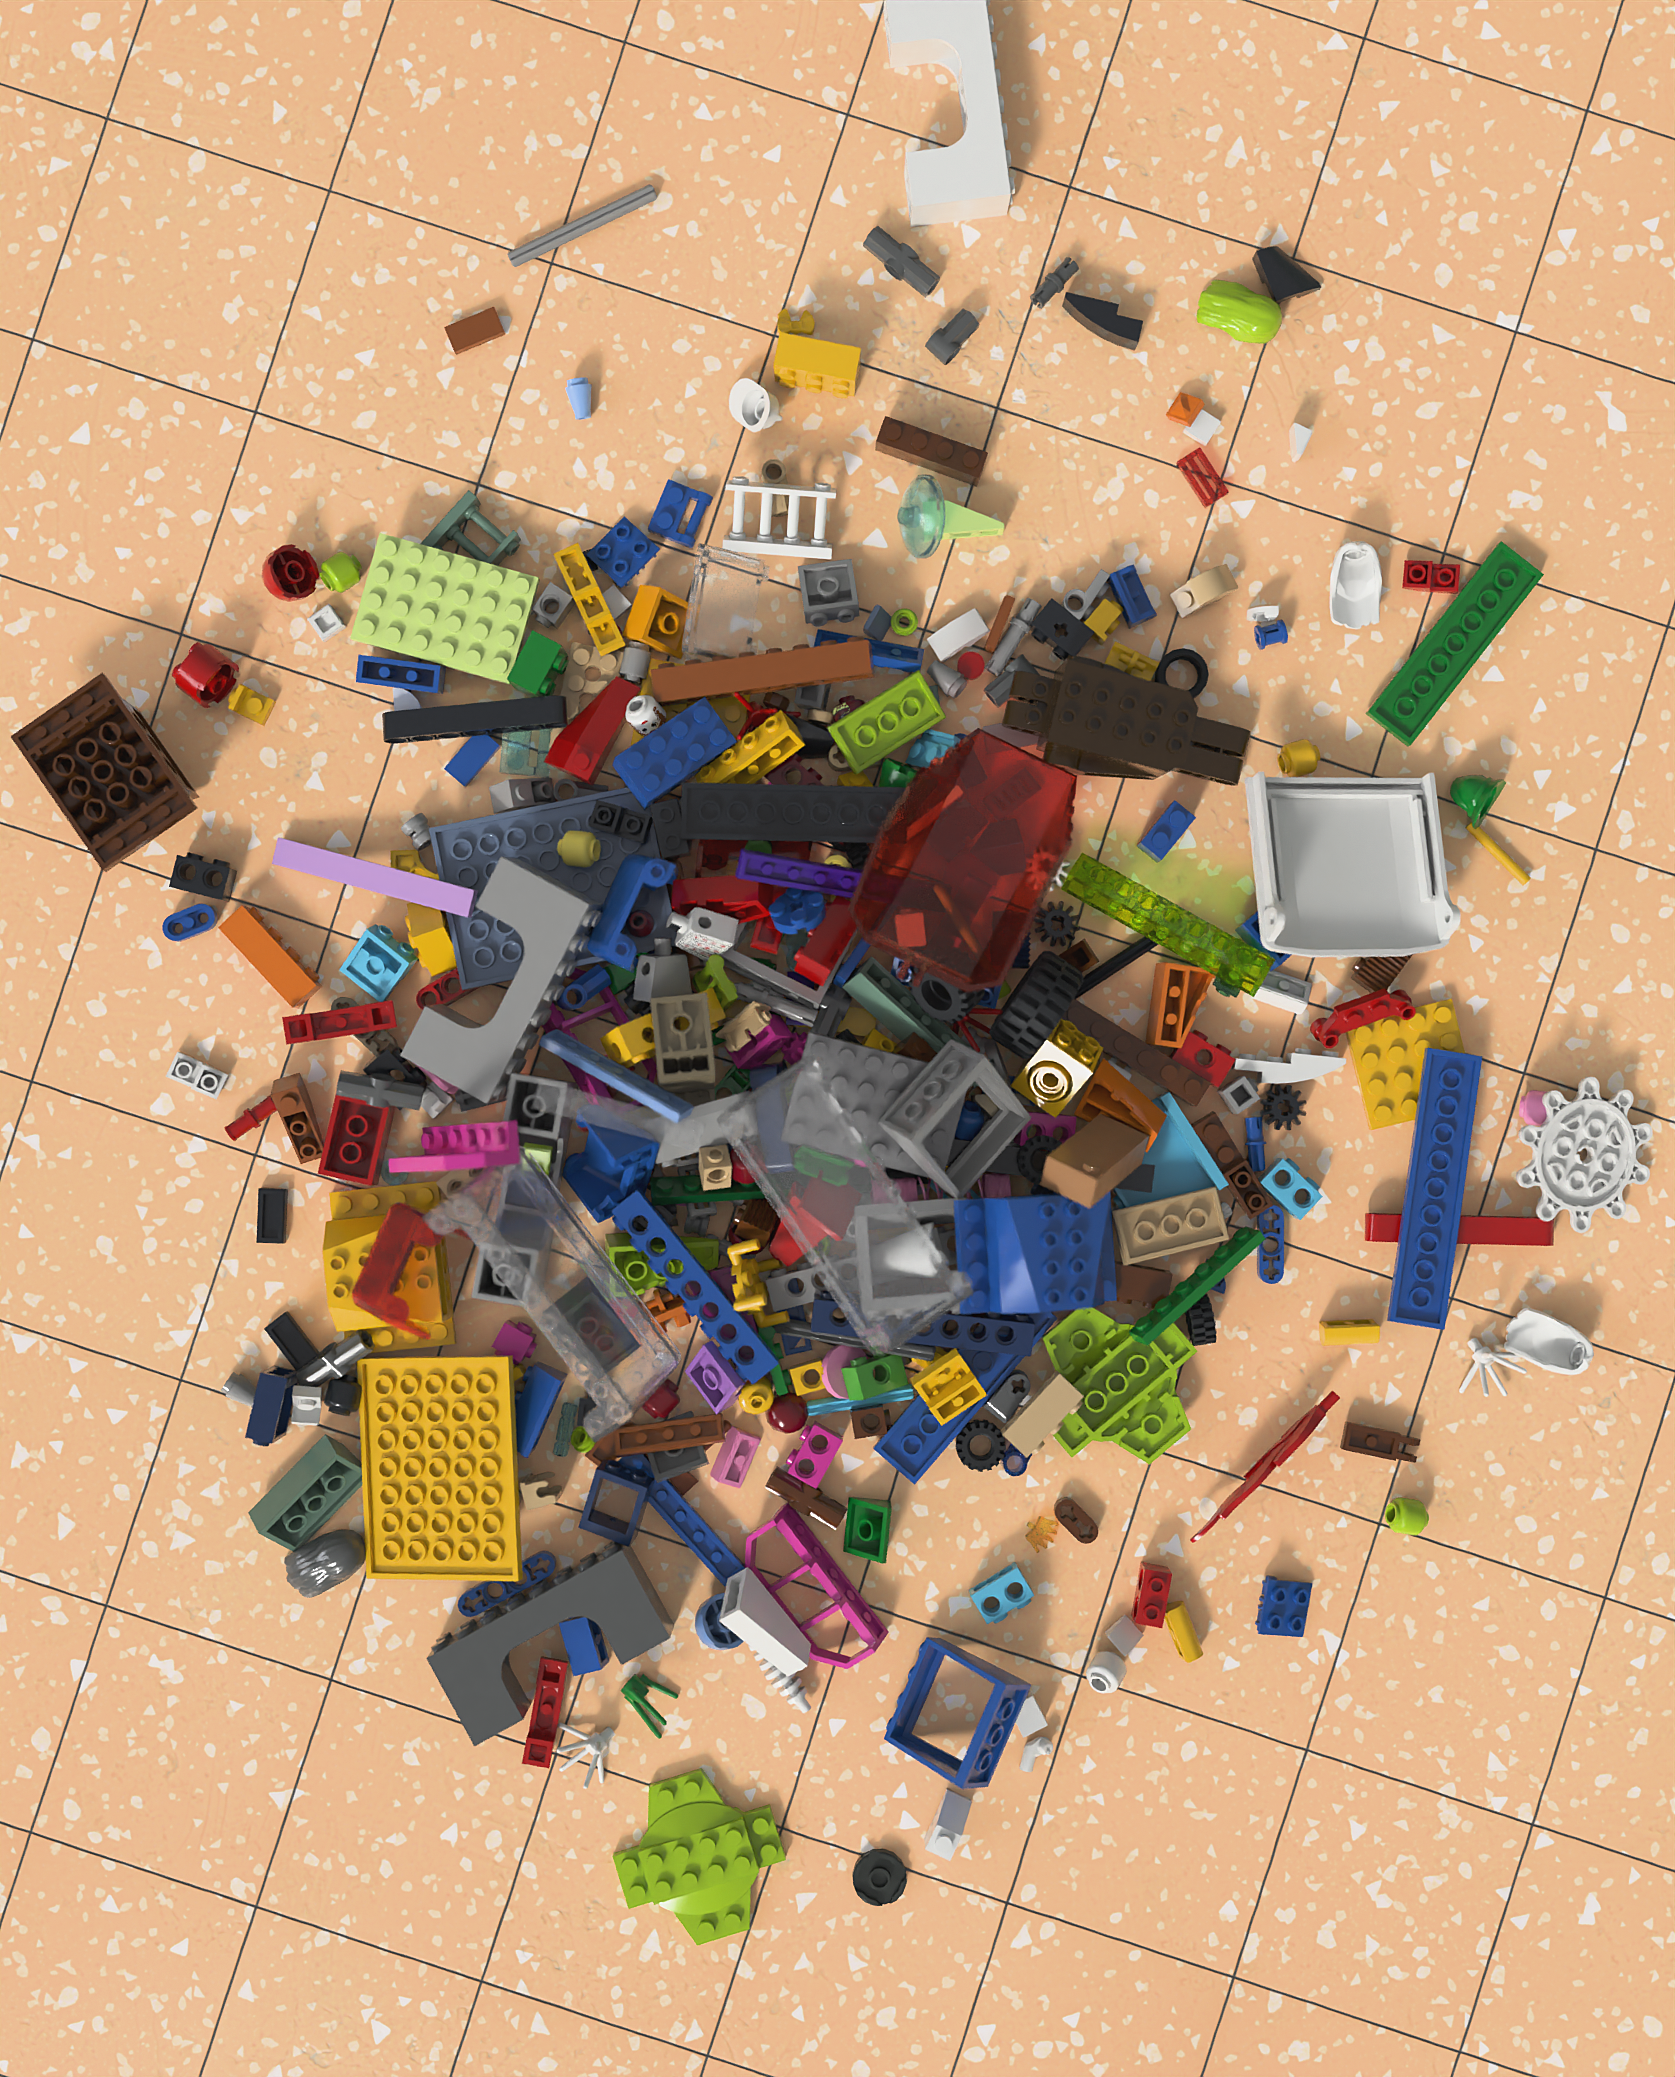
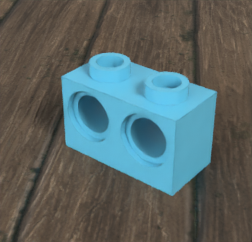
[1258,1158,1323,1220]
[969,1562,1034,1624]

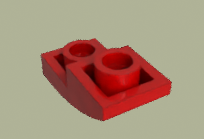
[1402,560,1460,594]

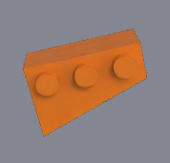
[1145,962,1218,1048]
[1074,1058,1167,1153]

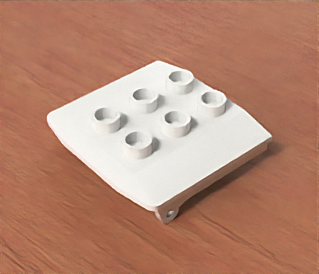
[1245,772,1461,957]

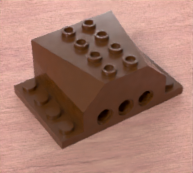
[10,673,199,872]

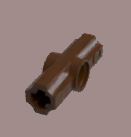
[765,1466,847,1530]

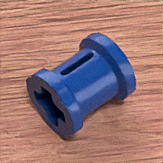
[1254,619,1288,650]

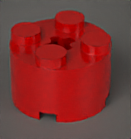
[172,642,239,708]

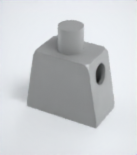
[634,937,692,1002]

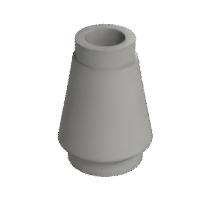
[927,660,968,699]
[221,1372,256,1407]

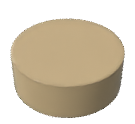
[806,709,834,726]

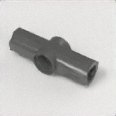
[863,226,940,298]
[810,963,857,1038]
[336,1070,424,1110]
[296,1329,375,1387]

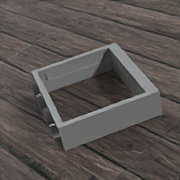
[720,899,862,1010]

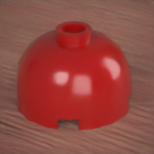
[262,544,319,602]

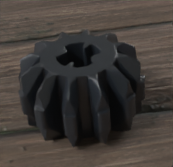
[1033,901,1080,947]
[1260,1085,1307,1130]

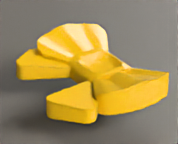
[777,308,815,335]

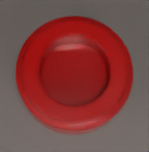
[957,652,985,680]

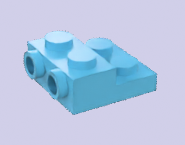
[339,924,418,1002]

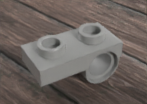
[1061,569,1110,621]

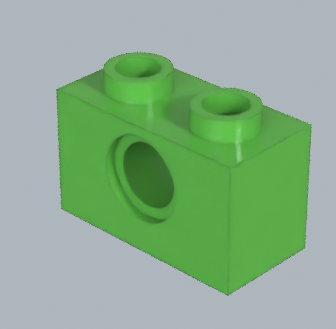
[841,1351,908,1400]

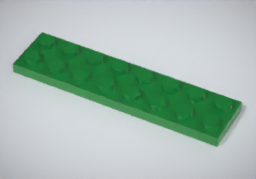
[1365,541,1544,747]

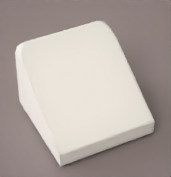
[1289,423,1312,462]
[1105,1614,1144,1657]

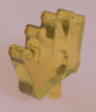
[1025,1516,1059,1553]

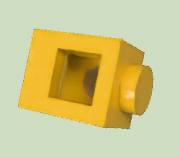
[1084,598,1124,646]

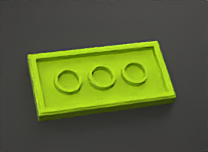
[827,670,946,775]

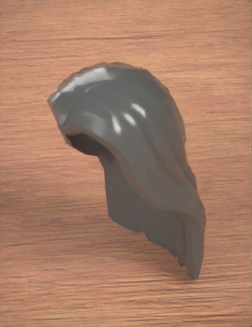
[284,1529,366,1598]

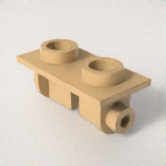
[715,1001,772,1052]

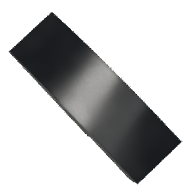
[1062,292,1143,351]

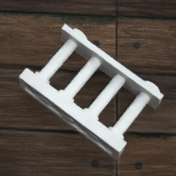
[722,476,837,559]

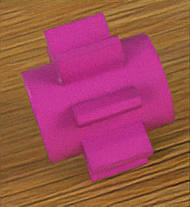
[781,1032,808,1066]

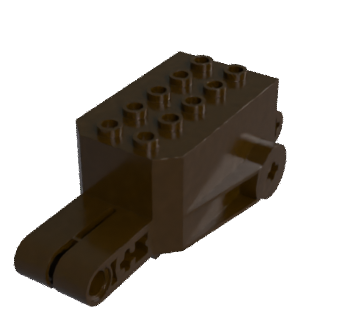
[1002,656,1251,786]

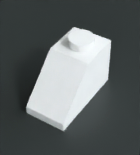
[924,1789,972,1861]

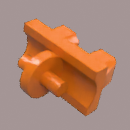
[640,1289,691,1338]

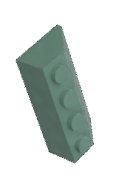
[248,1434,362,1552]

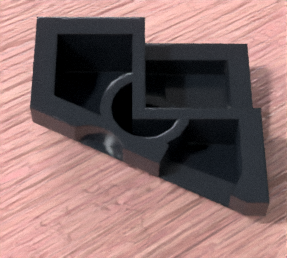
[1252,246,1321,304]
[786,712,835,759]

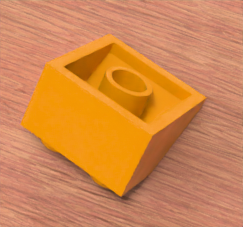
[622,585,699,659]

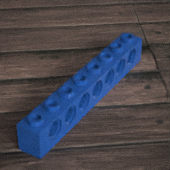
[611,1188,779,1384]

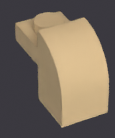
[1169,564,1239,618]

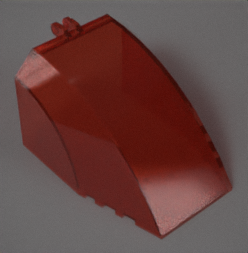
[848,728,1077,992]

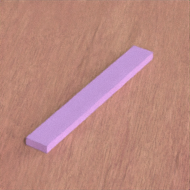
[272,837,478,918]

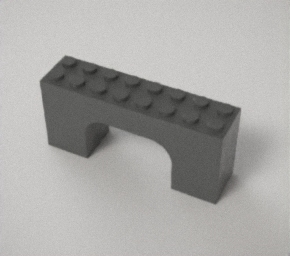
[426,1541,674,1747]

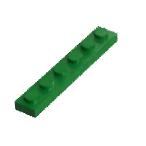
[1128,1226,1265,1346]

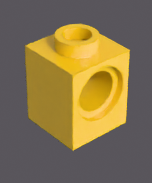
[789,1357,826,1396]

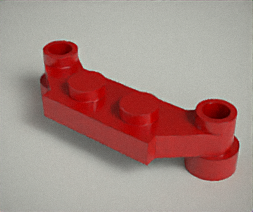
[1310,988,1416,1048]

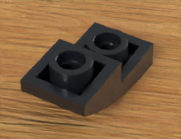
[589,800,653,844]

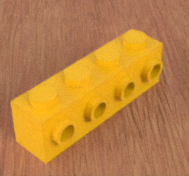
[695,710,805,784]

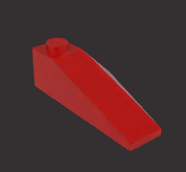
[544,676,642,786]

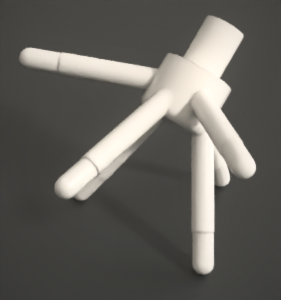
[1459,1337,1527,1397]
[556,1722,615,1789]

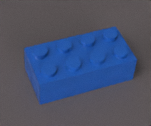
[612,697,737,810]

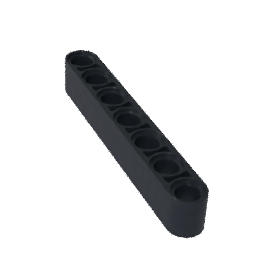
[382,695,568,744]

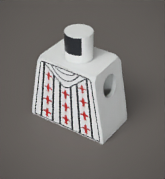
[666,907,739,961]

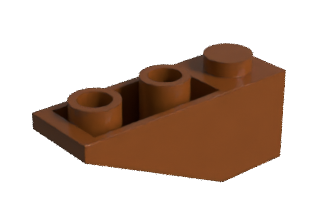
[271,1073,324,1164]

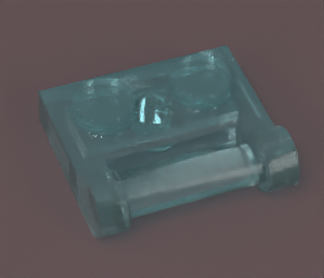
[499,729,553,778]

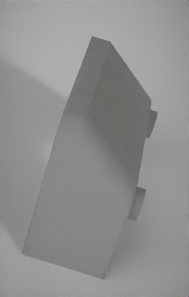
[641,1091,759,1168]

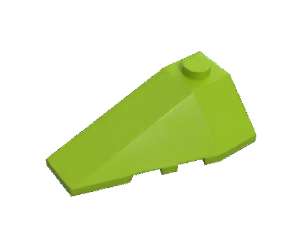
[605,1233,719,1298]

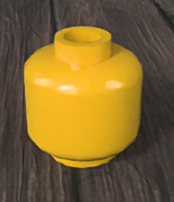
[1277,739,1321,777]
[738,1376,774,1414]

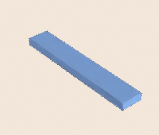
[539,1029,694,1123]

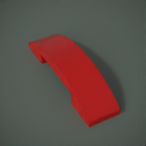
[282,1000,397,1045]
[522,1656,568,1769]

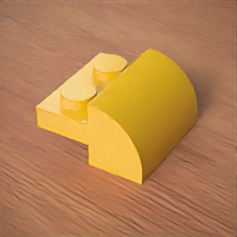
[910,1348,987,1426]

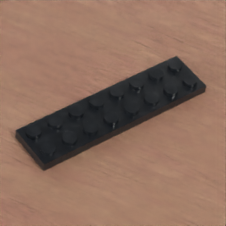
[681,782,905,844]

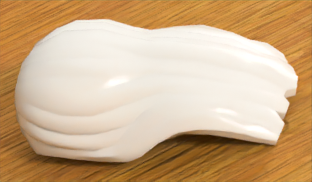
[1329,541,1382,630]
[1504,1308,1594,1375]

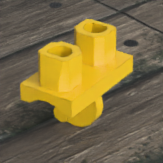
[1104,641,1159,681]

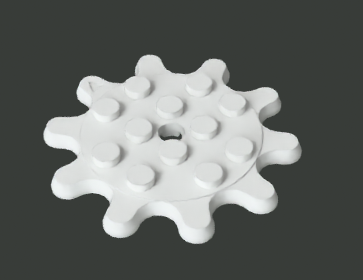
[1516,1076,1653,1233]

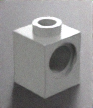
[532,582,576,629]

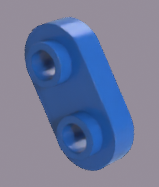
[162,904,218,942]

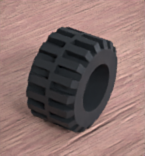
[909,947,985,1024]

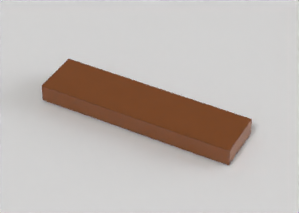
[613,1413,726,1458]

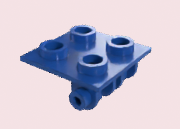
[586,516,660,589]
[1255,1575,1313,1637]

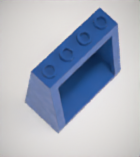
[884,1637,1031,1789]

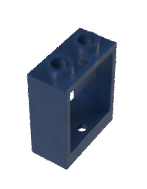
[245,1365,298,1446]
[578,1459,655,1547]

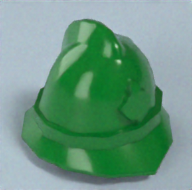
[1450,775,1506,829]

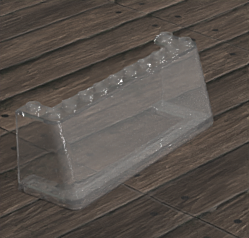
[717,1053,974,1355]
[423,1146,681,1442]

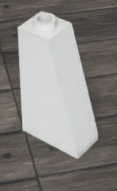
[719,1567,811,1676]

